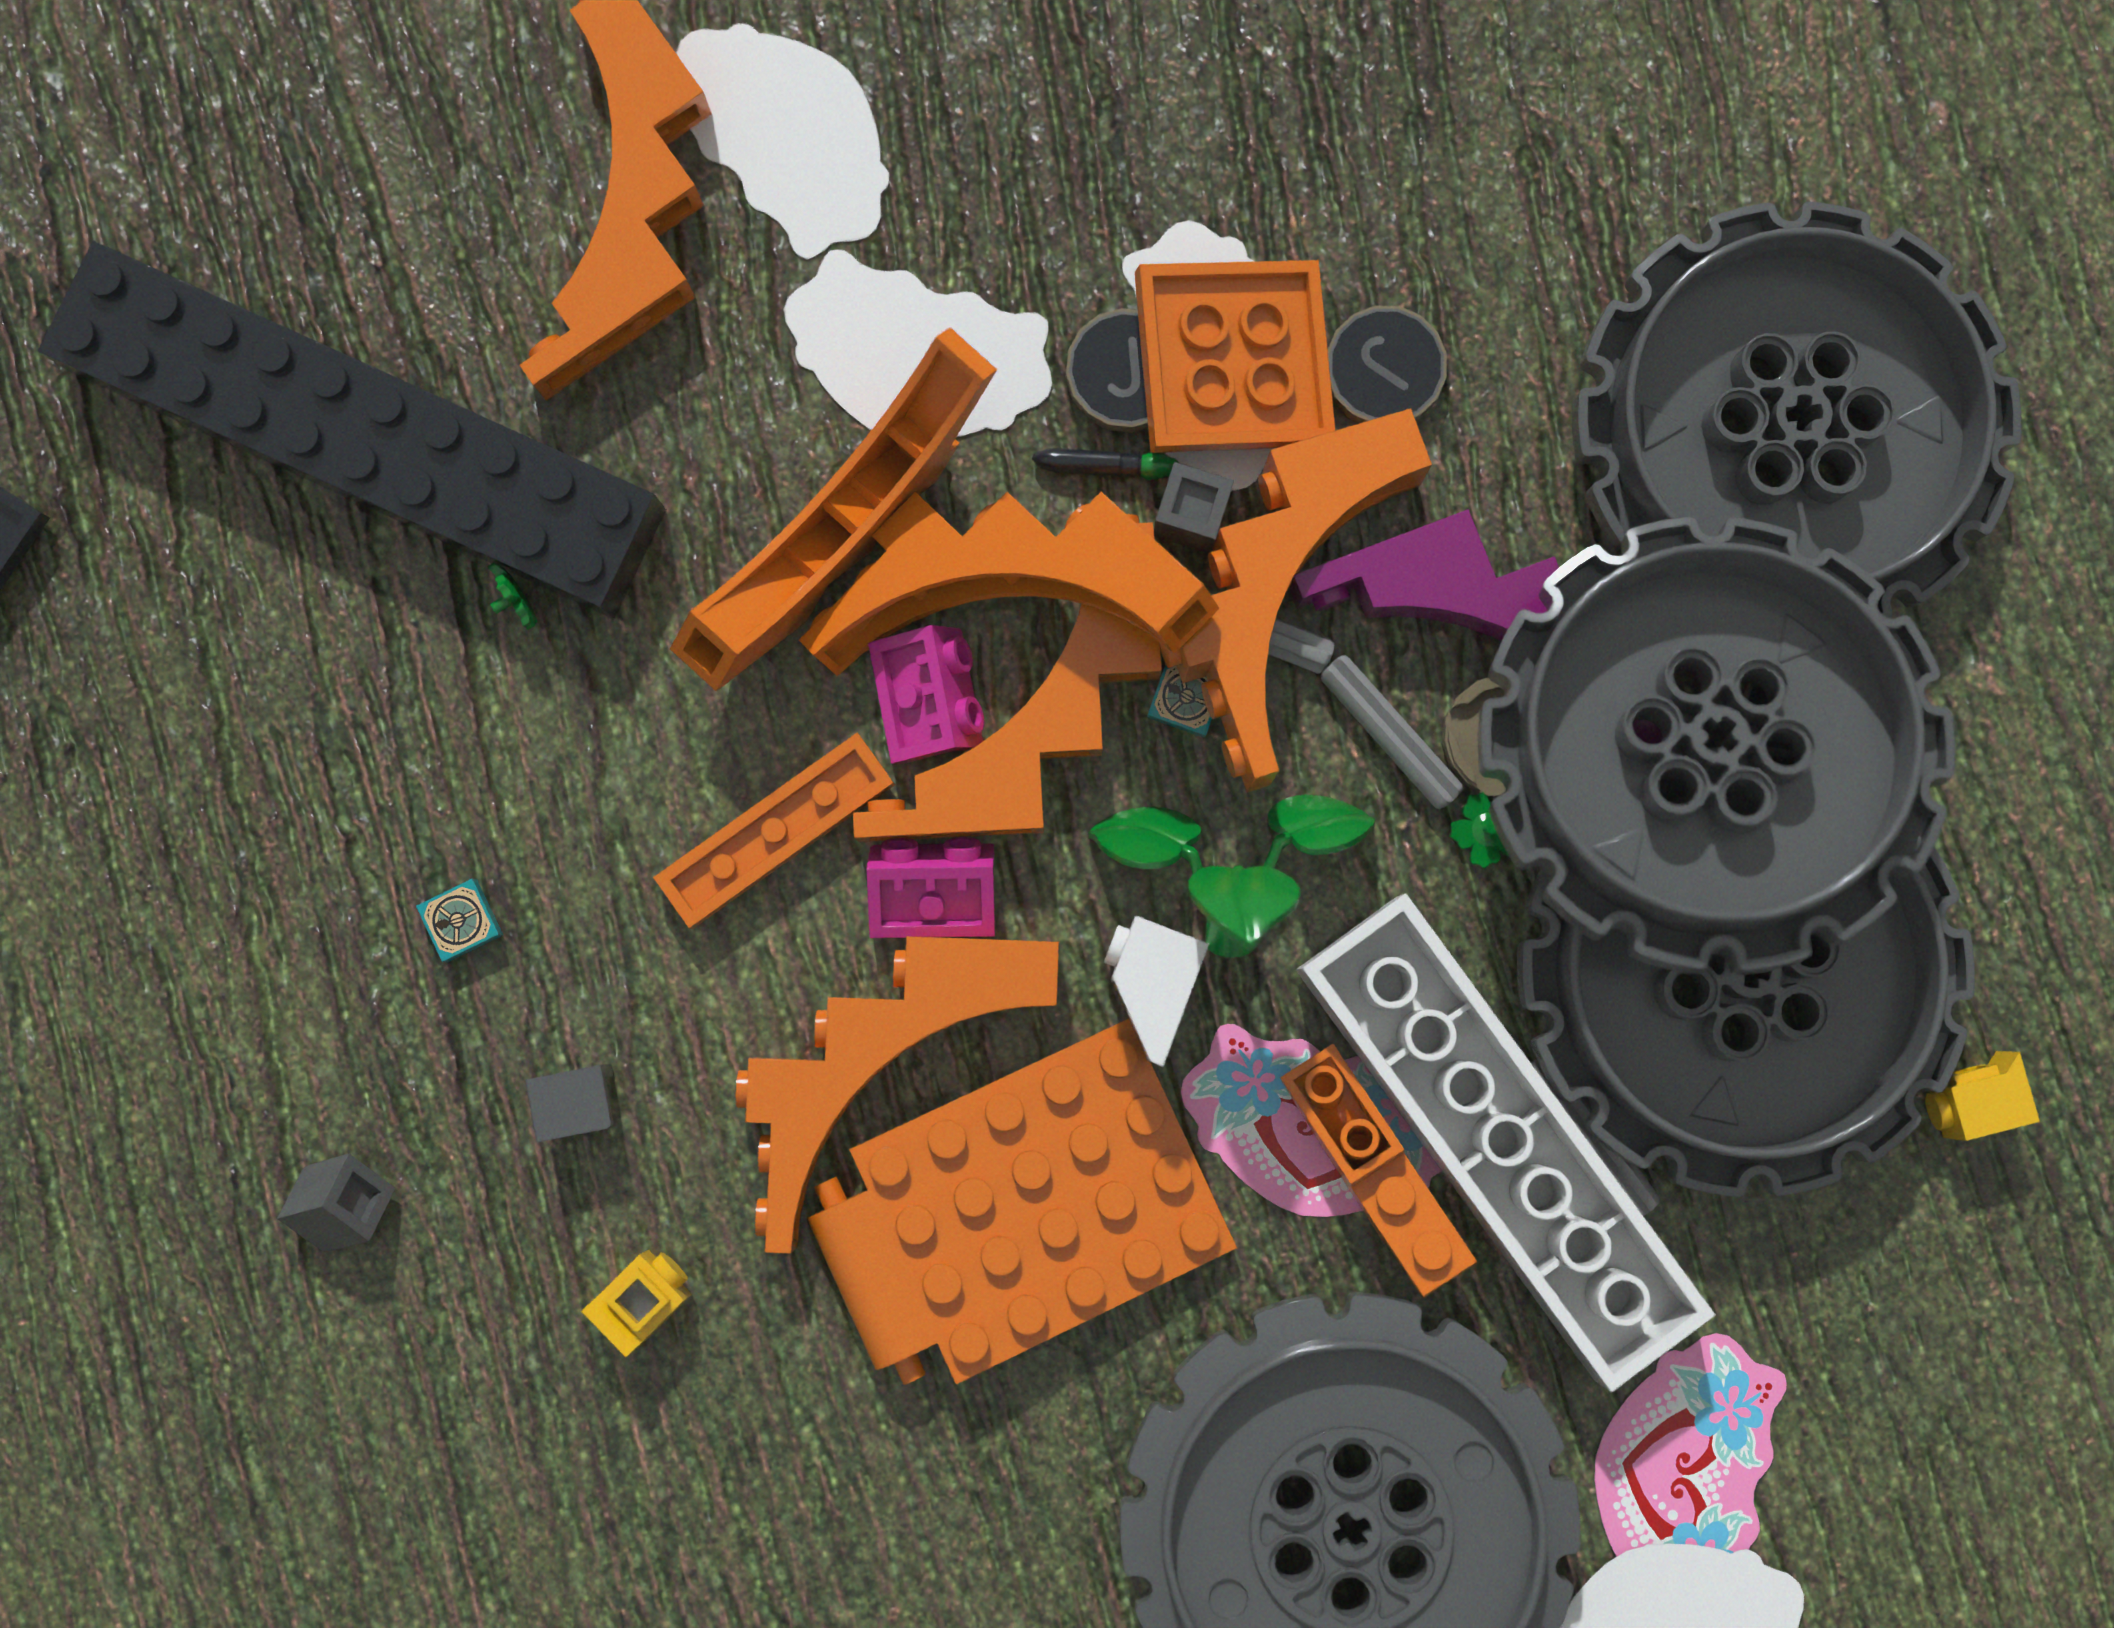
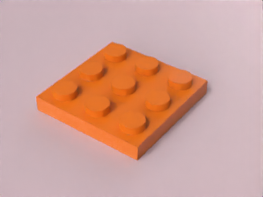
[1134,260,1335,453]

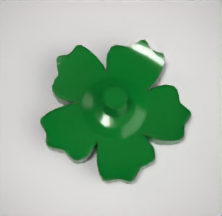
[488,562,537,630]
[1449,792,1510,869]

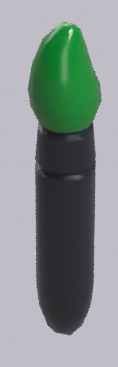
[1032,448,1179,480]

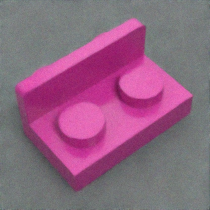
[868,625,984,764]
[866,837,995,938]

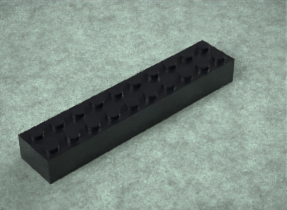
[38,241,666,619]

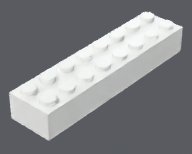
[1296,893,1715,1392]

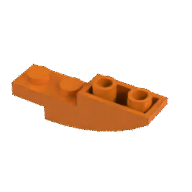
[1280,1044,1477,1298]

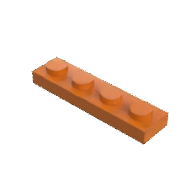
[653,732,895,929]

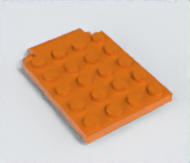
[807,1019,1237,1385]

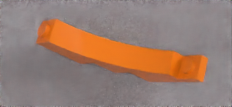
[519,0,712,401]
[853,514,1161,843]

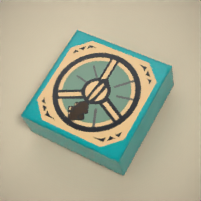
[1147,665,1212,738]
[416,878,503,963]

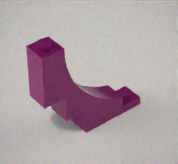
[1289,509,1662,744]

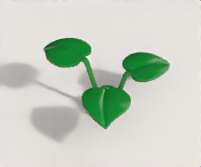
[1088,794,1375,958]

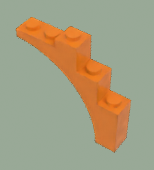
[670,327,998,691]
[1159,408,1432,792]
[799,492,1220,676]
[736,936,1059,1253]

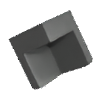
[1154,462,1234,553]
[525,1064,613,1143]
[277,1153,395,1252]

